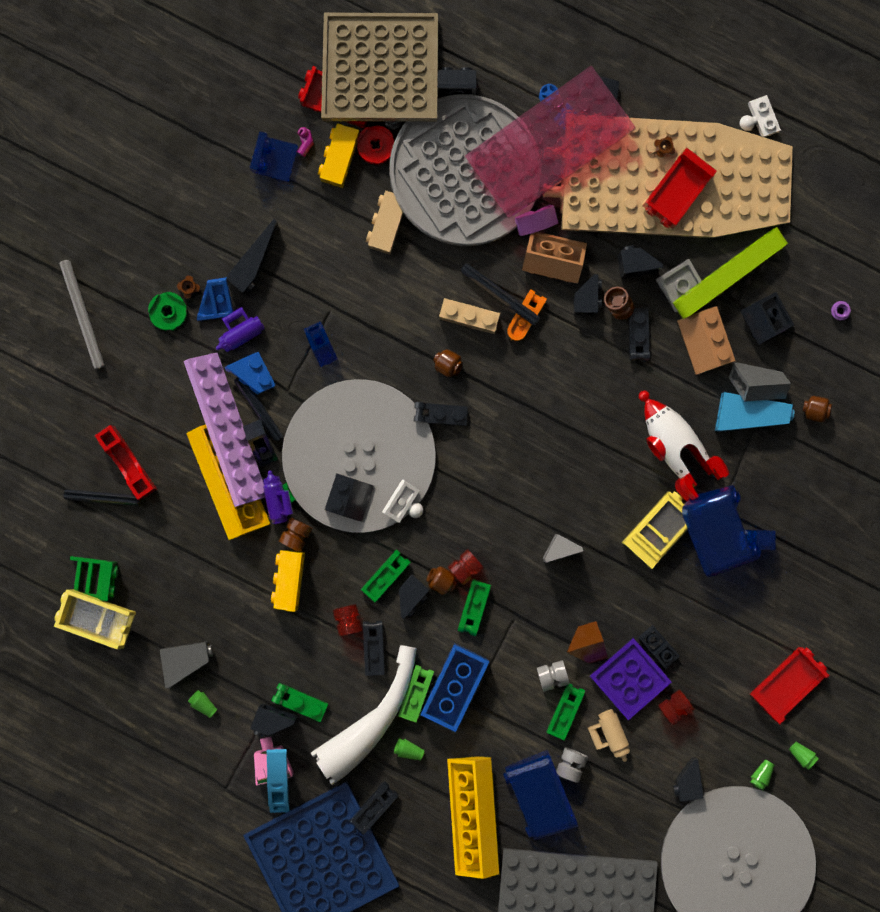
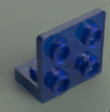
[250,131,298,182]

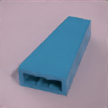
[715,392,794,432]

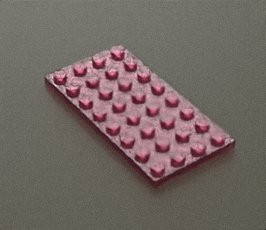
[465,66,636,219]

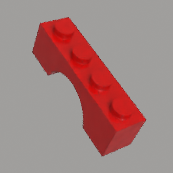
[95,425,157,500]

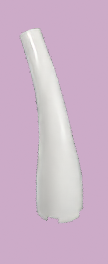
[311,645,417,785]

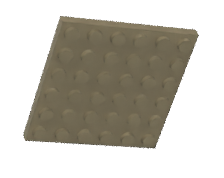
[321,13,438,122]

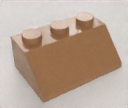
[522,232,587,284]
[677,306,735,375]

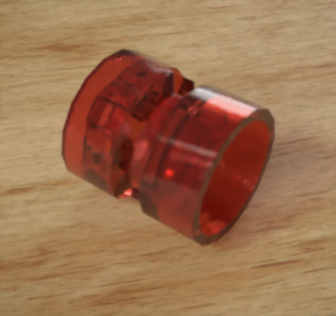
[448,549,484,585]
[332,604,363,636]
[658,689,695,726]

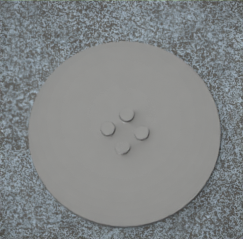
[389,94,542,246]
[282,379,435,532]
[661,786,816,912]

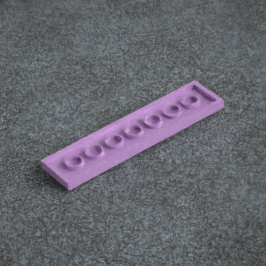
[184,353,265,507]

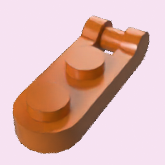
[507,289,547,341]

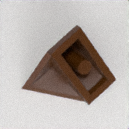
[567,621,608,664]

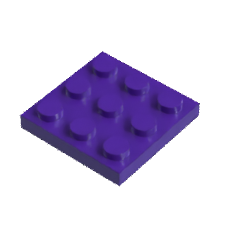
[590,638,672,720]

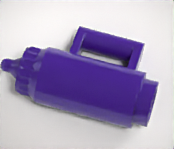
[216,307,265,352]
[263,471,293,524]

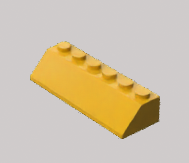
[186,424,270,540]
[447,757,499,879]

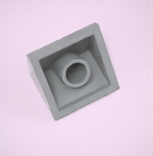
[543,534,583,562]

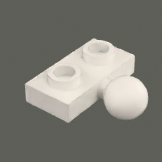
[740,95,781,138]
[382,479,423,523]

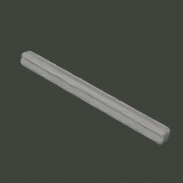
[60,260,104,369]

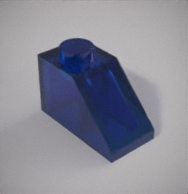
[304,321,338,367]
[733,530,776,550]

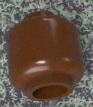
[433,349,463,377]
[803,396,832,422]
[426,566,456,595]

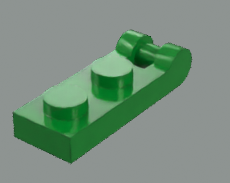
[361,549,411,602]
[457,579,491,637]
[271,683,328,722]
[546,683,585,740]

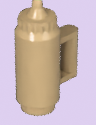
[588,709,630,762]

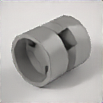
[537,660,569,692]
[555,748,588,783]

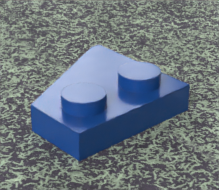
[197,277,234,321]
[225,352,276,395]

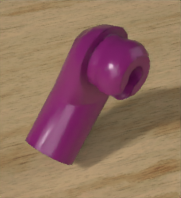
[297,127,314,157]

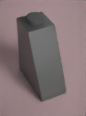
[729,363,791,402]
[160,641,213,688]

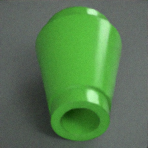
[188,690,217,718]
[394,739,424,761]
[789,741,818,770]
[750,760,775,790]

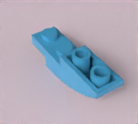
[267,749,289,813]

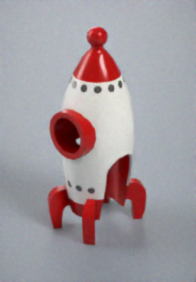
[639,391,729,502]

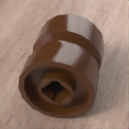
[604,286,635,320]
[279,517,313,552]

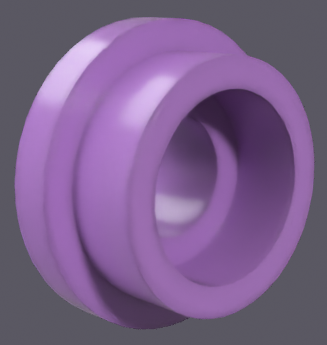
[831,301,851,320]

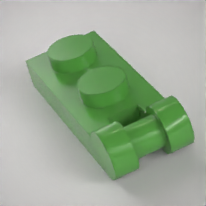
[398,665,434,722]

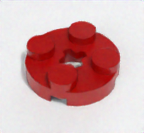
[357,125,395,165]

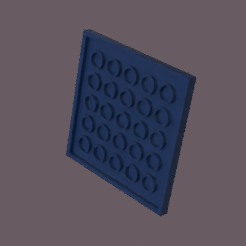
[243,781,400,912]

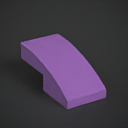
[515,205,558,236]

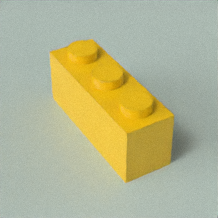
[318,123,360,188]

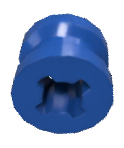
[539,84,559,106]

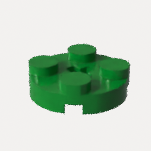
[148,292,187,331]

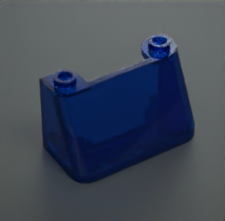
[682,485,761,577]
[503,750,578,840]

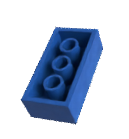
[421,643,489,732]

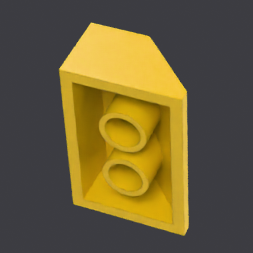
[271,550,305,612]

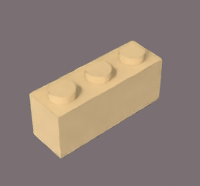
[366,191,403,255]
[439,298,500,334]

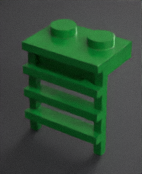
[70,556,118,601]

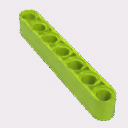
[672,227,788,319]

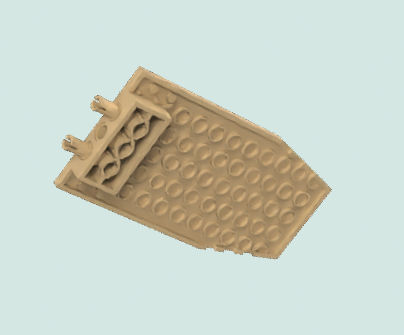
[543,114,793,238]

